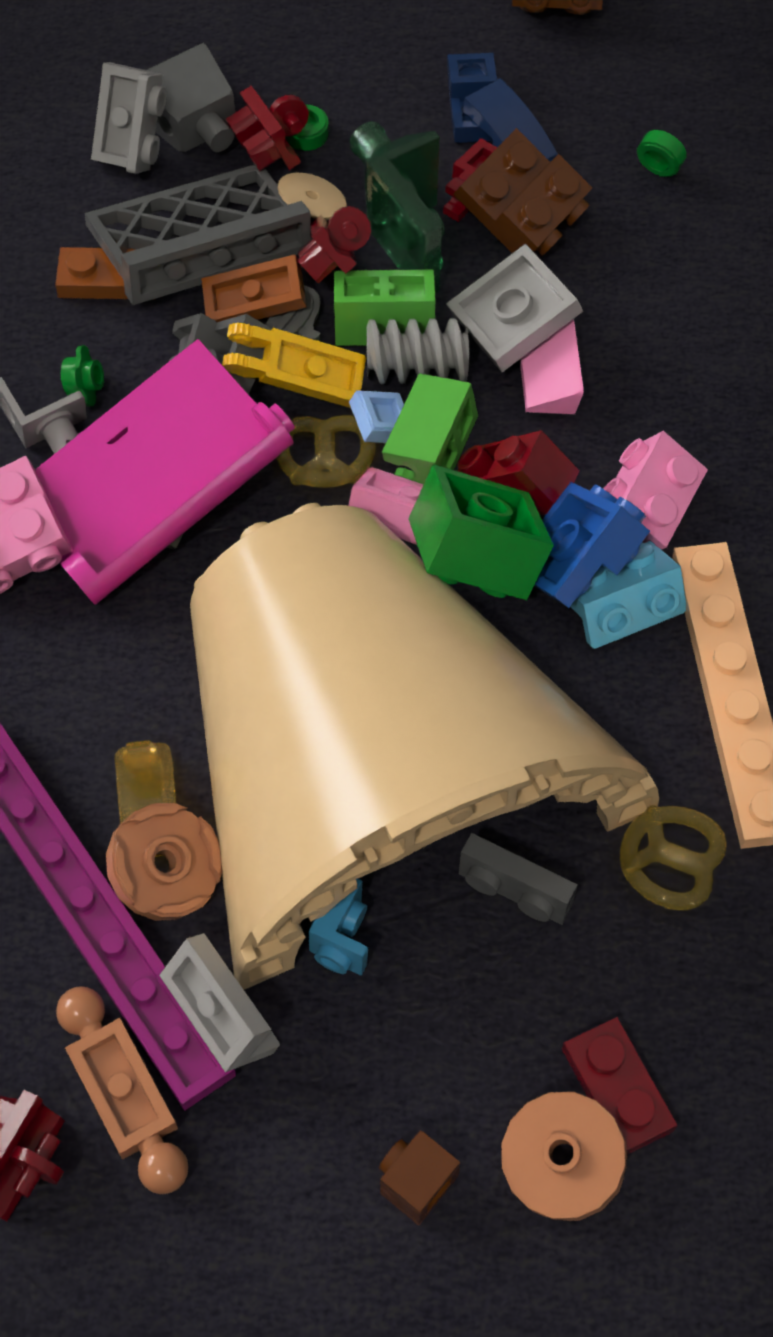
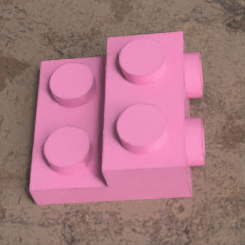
[0,456,73,594]

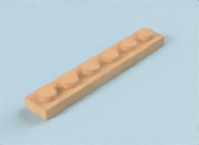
[672,542,773,849]

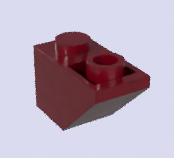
[457,430,579,515]

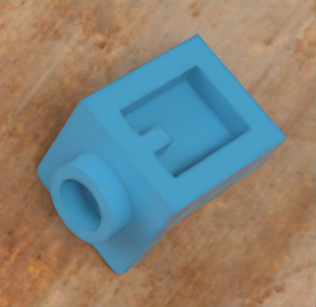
[309,878,368,975]

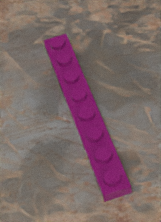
[0,724,236,1111]

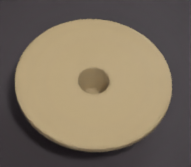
[278,173,347,219]

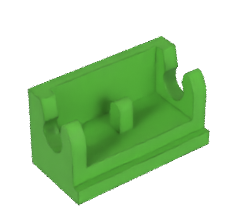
[334,270,435,346]
[382,373,478,485]

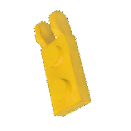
[222,322,366,408]

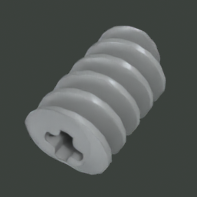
[367,318,469,384]

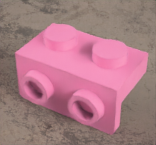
[603,431,708,550]

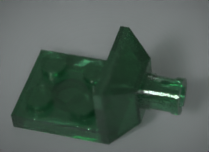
[350,121,445,293]

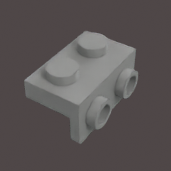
[91,62,167,174]

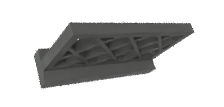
[85,165,311,305]

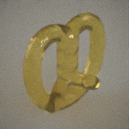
[276,415,376,488]
[620,805,727,910]

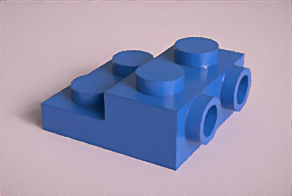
[534,482,650,608]

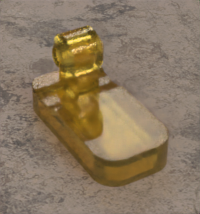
[114,740,177,857]

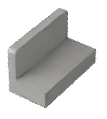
[159,933,280,1072]

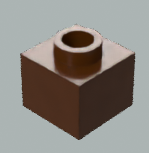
[379,1130,460,1226]

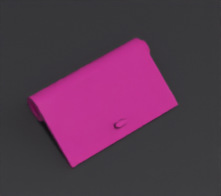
[35,339,295,605]

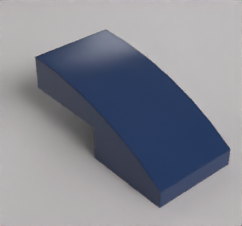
[447,53,497,143]
[463,78,557,162]

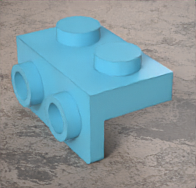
[570,541,686,648]

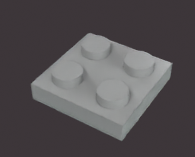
[446,244,583,372]

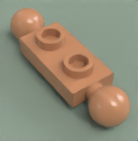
[56,986,188,1194]

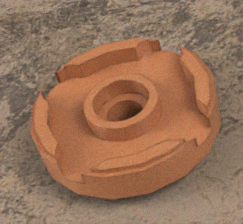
[106,803,222,921]
[502,1092,627,1221]

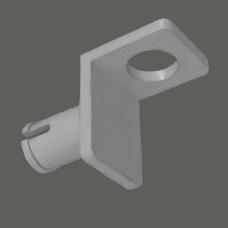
[0,377,87,454]

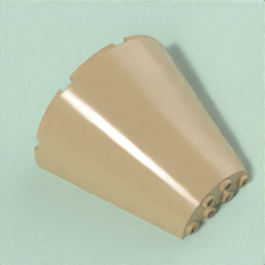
[190,503,659,990]

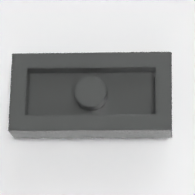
[459,833,578,925]

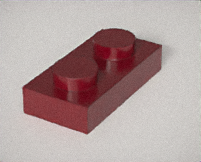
[562,1017,677,1155]

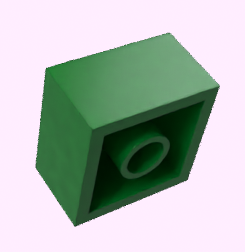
[408,464,554,600]

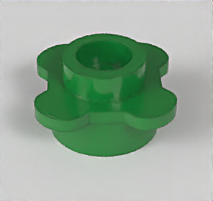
[61,345,104,407]

